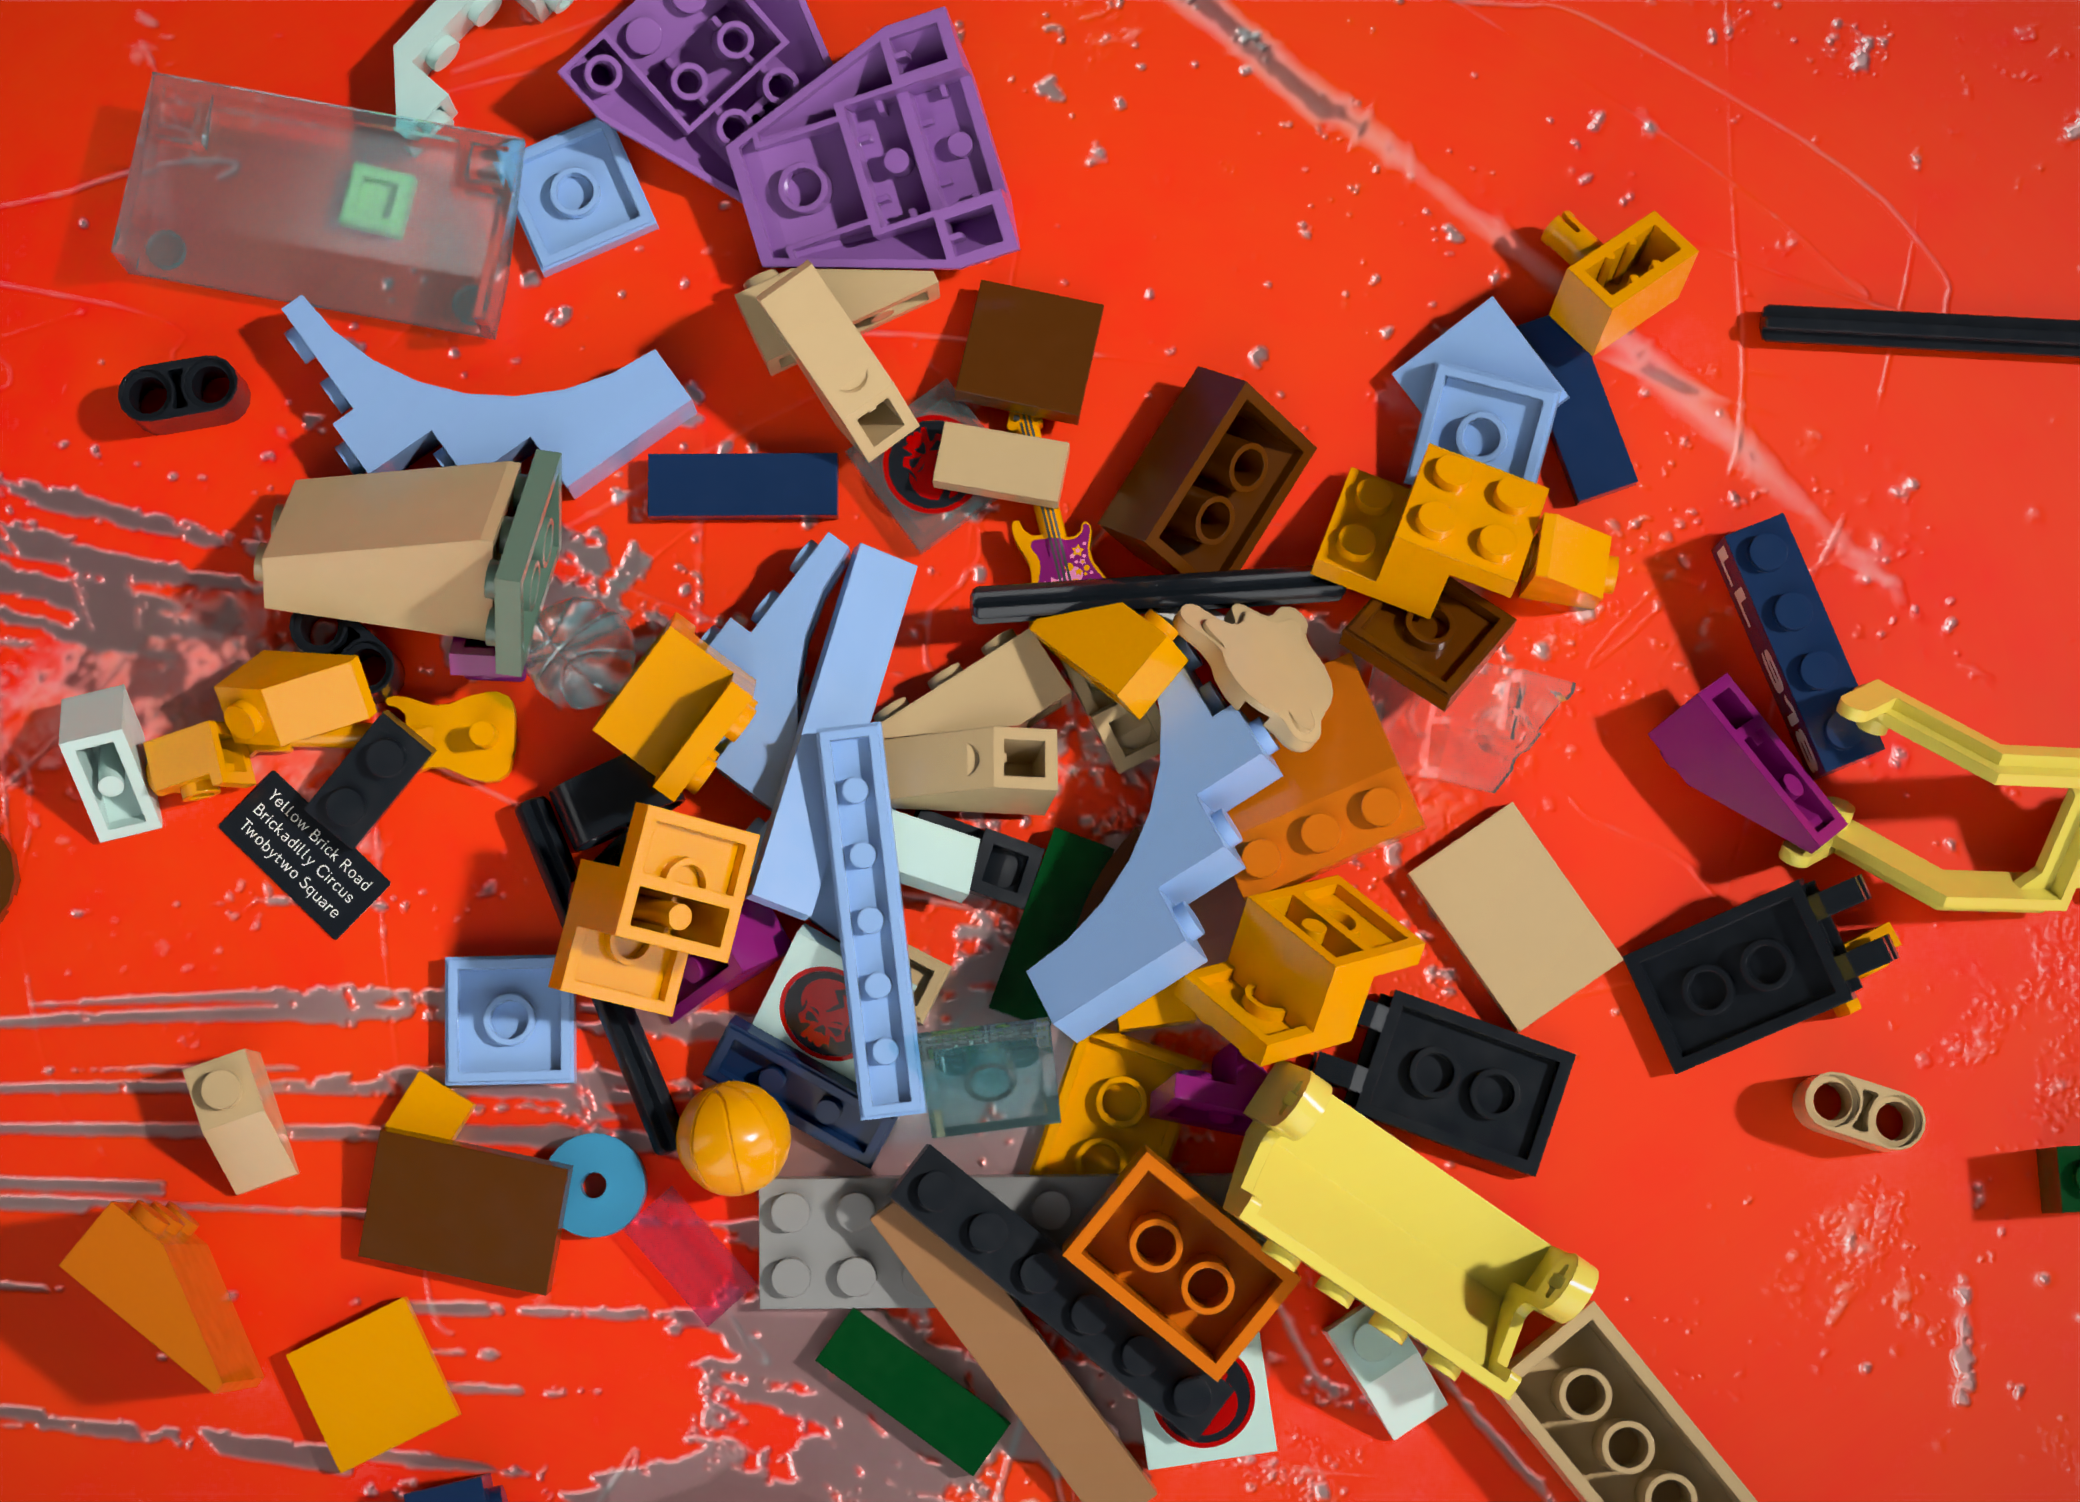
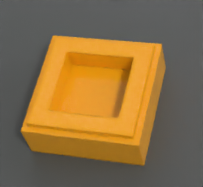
[385,1070,477,1141]

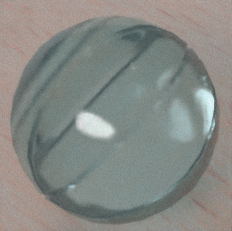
[525,596,636,710]

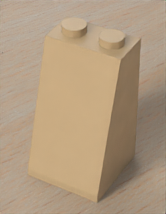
[254,461,521,641]

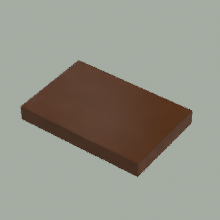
[358,1126,574,1296]

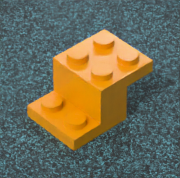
[1310,443,1550,619]
[593,612,758,802]
[548,802,760,1017]
[1174,875,1426,1067]

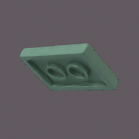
[484,449,562,677]

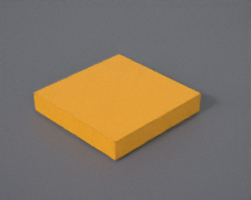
[286,1297,462,1474]

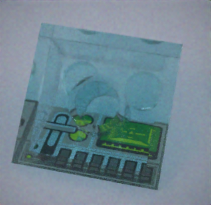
[917,1017,1061,1138]

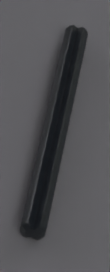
[1759,304,2080,358]
[970,565,1346,624]
[515,796,680,1155]

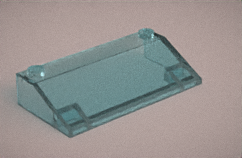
[111,72,526,340]

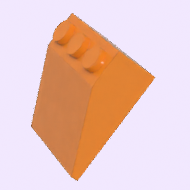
[1227,652,1427,902]
[58,1200,265,1394]

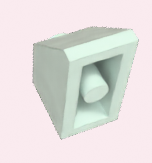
[58,684,163,843]
[1321,1304,1448,1441]

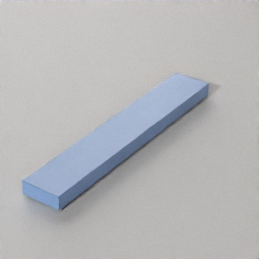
[745,542,918,921]
[815,721,927,1121]

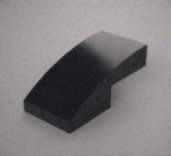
[914,810,1045,910]

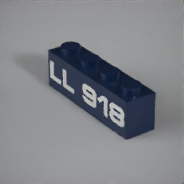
[1711,513,1885,780]

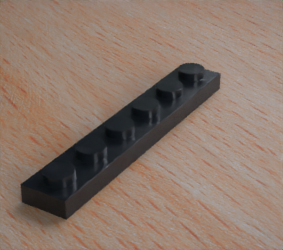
[886,1144,1235,1442]

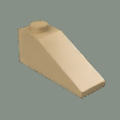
[735,268,940,376]

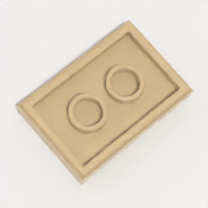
[1406,802,1624,1033]

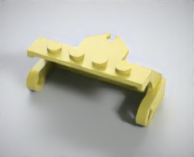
[1222,1060,1599,1401]

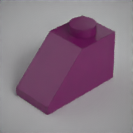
[667,899,792,1024]

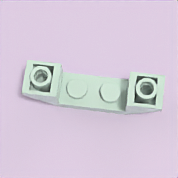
[393,0,574,158]

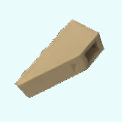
[756,260,920,463]
[873,629,1072,739]
[884,726,1058,816]

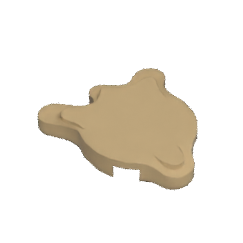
[1173,604,1333,753]

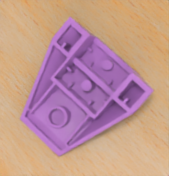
[725,6,1021,270]

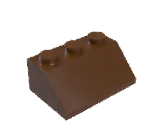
[1097,366,1317,574]

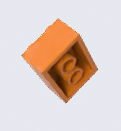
[1062,1144,1302,1382]

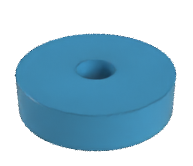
[549,1133,648,1237]

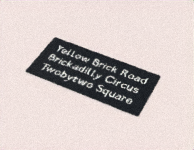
[219,771,391,940]

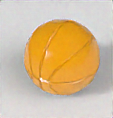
[676,1081,791,1196]

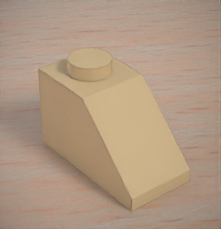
[182,1048,300,1195]

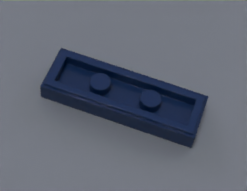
[1516,315,1638,506]
[648,453,839,520]
[702,1015,900,1169]

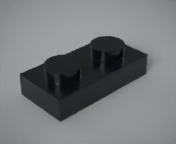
[303,710,437,850]

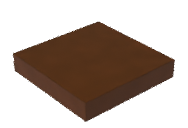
[955,280,1104,425]
[1339,576,1517,712]

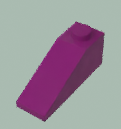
[1648,673,1848,854]

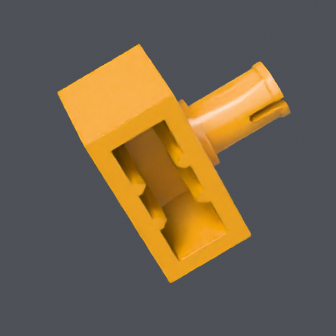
[1541,210,1699,356]

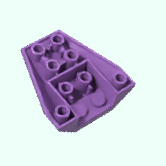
[556,0,833,204]

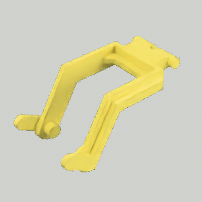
[1778,679,2080,913]

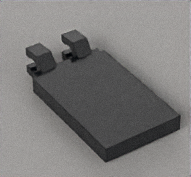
[1622,874,1900,1074]
[1308,989,1576,1177]

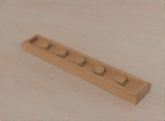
[870,1201,1158,1502]

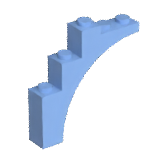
[281,295,698,499]
[701,532,851,942]
[1026,635,1283,1043]

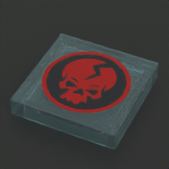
[845,378,997,555]

